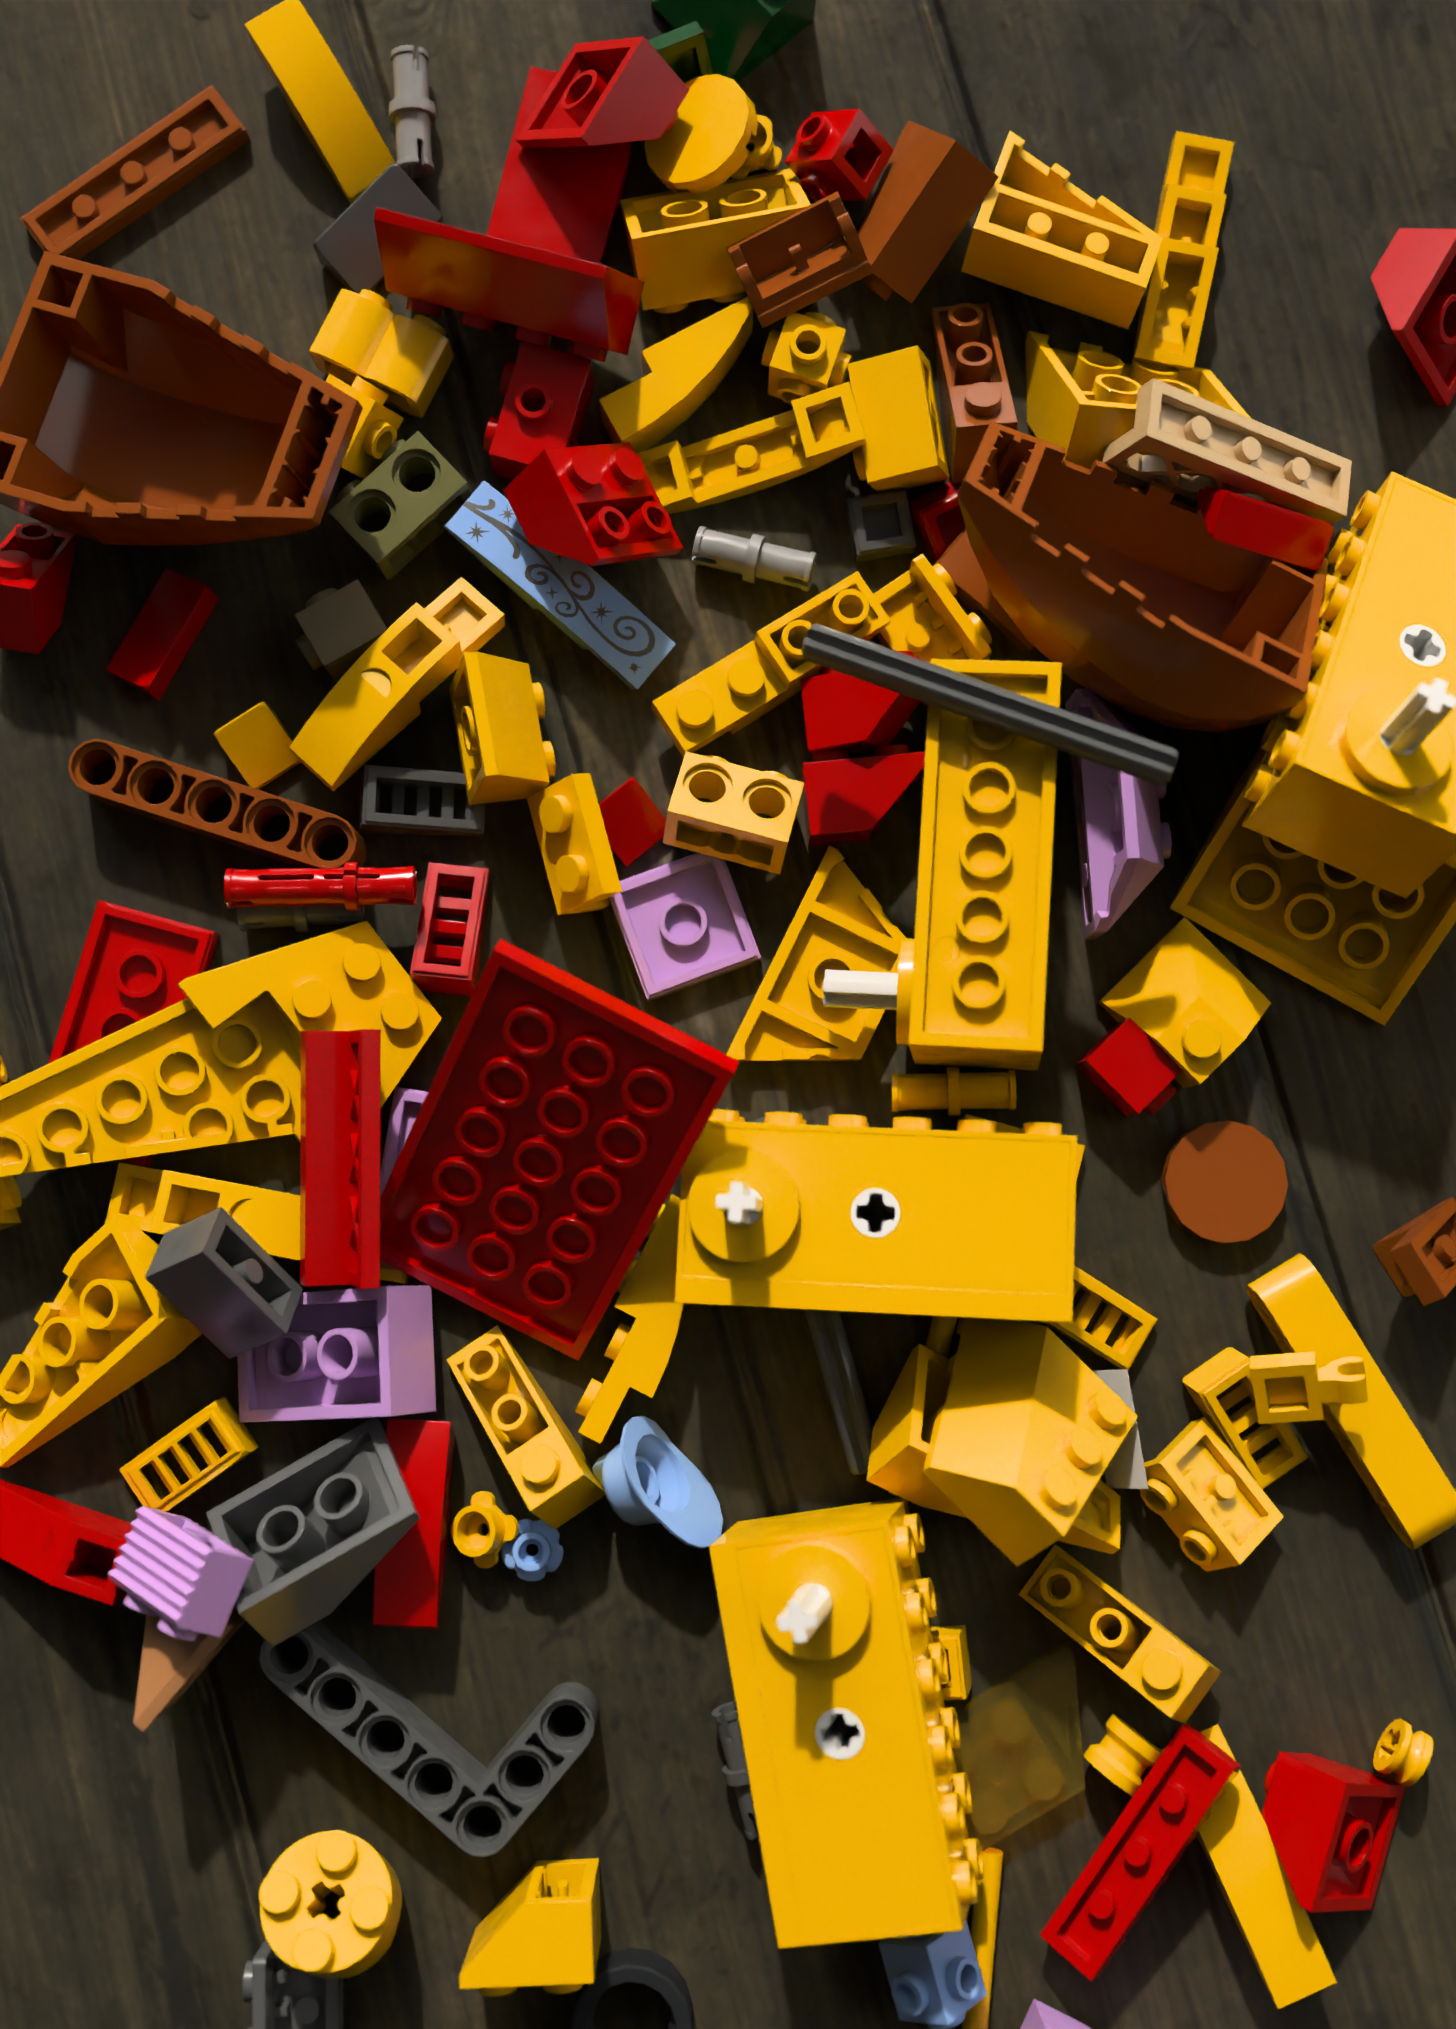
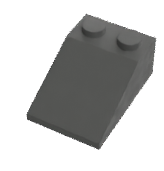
[207,1417,420,1647]

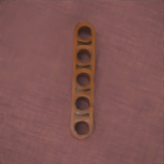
[68,739,367,869]

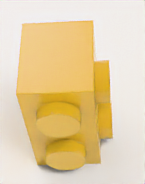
[847,345,950,493]

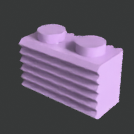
[108,1506,254,1641]

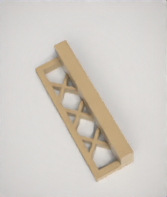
[1103,378,1352,524]

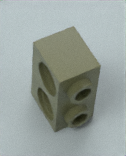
[329,431,472,582]

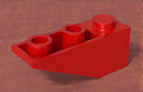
[0,1479,132,1605]

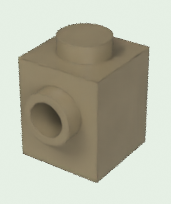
[294,579,387,682]

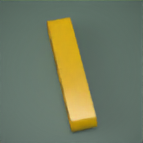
[1246,1253,1456,1550]

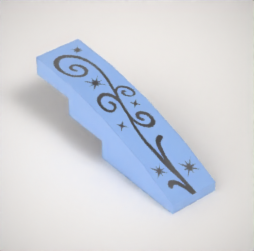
[444,481,676,690]

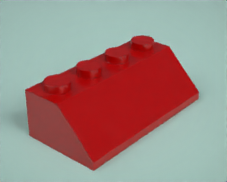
[374,207,644,362]

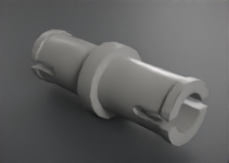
[388,45,436,178]
[691,526,817,592]

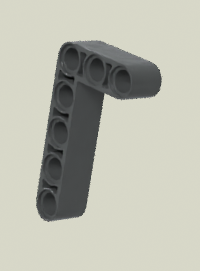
[259,1621,599,1857]

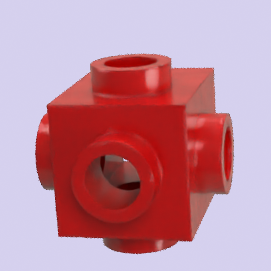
[785,108,894,201]

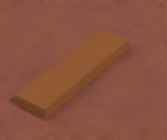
[20,85,250,260]

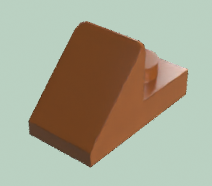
[1373,1197,1456,1306]

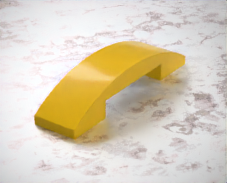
[637,381,866,514]

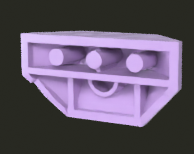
[1066,688,1172,940]

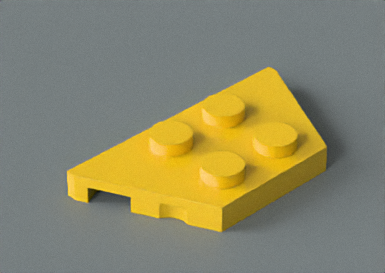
[726,845,906,1061]

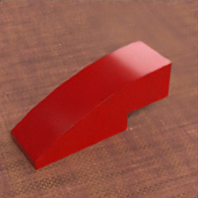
[373,1419,456,1630]

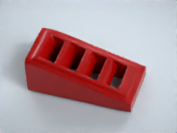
[410,862,490,997]

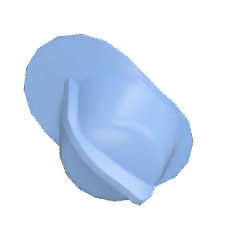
[592,1416,723,1549]

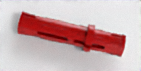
[224,862,418,911]

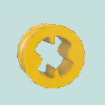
[1373,1718,1434,1787]

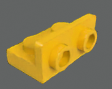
[1140,1417,1284,1572]

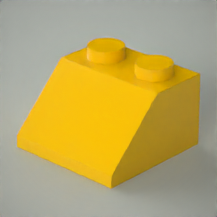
[449,651,556,806]

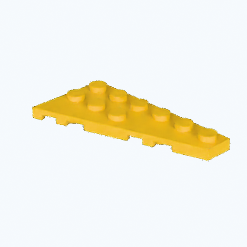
[0,993,301,1177]

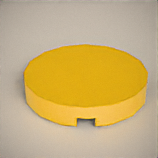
[644,74,758,194]

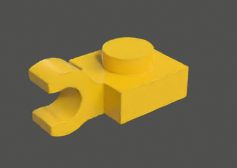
[1250,1351,1368,1424]

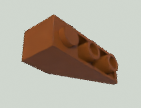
[931,303,1018,484]

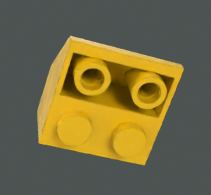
[459,1858,602,1996]

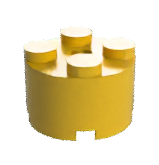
[259,1830,402,1979]

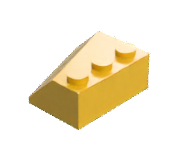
[1025,331,1251,487]
[923,1317,1138,1566]

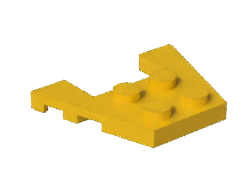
[178,921,442,1142]

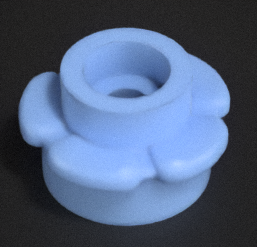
[501,1518,564,1581]

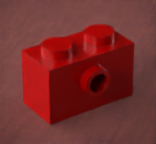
[483,341,595,480]

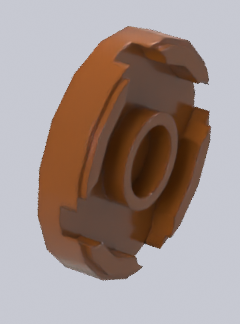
[1161,1120,1288,1244]

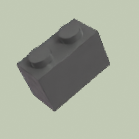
[145,1207,303,1359]

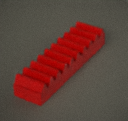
[1040,1723,1241,1981]

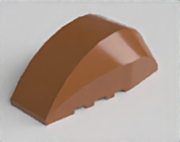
[0,251,363,546]
[957,421,1329,732]

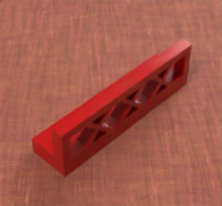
[300,1029,381,1289]

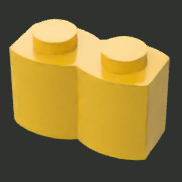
[309,289,454,418]

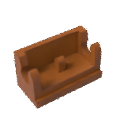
[727,191,873,328]

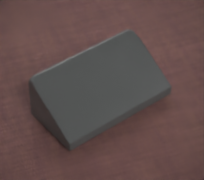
[313,163,444,294]

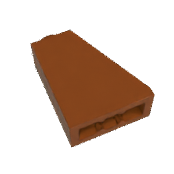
[857,120,999,304]

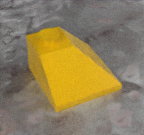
[1098,917,1271,1088]

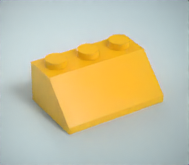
[620,168,811,313]

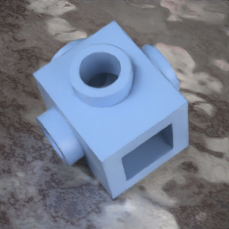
[878,1920,987,2029]

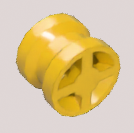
[1083,1713,1162,1796]

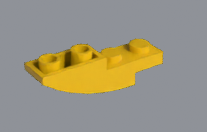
[651,571,891,758]
[289,577,505,792]
[105,1162,300,1260]
[575,1194,684,1444]

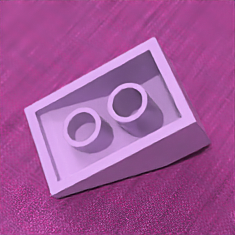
[237,1285,436,1423]

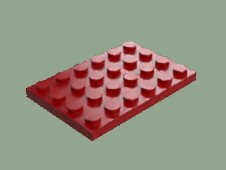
[380,939,739,1361]

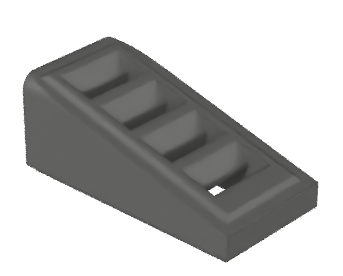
[358,765,485,836]

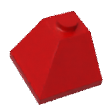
[515,36,690,149]
[1370,228,1456,407]
[1261,1751,1405,1913]

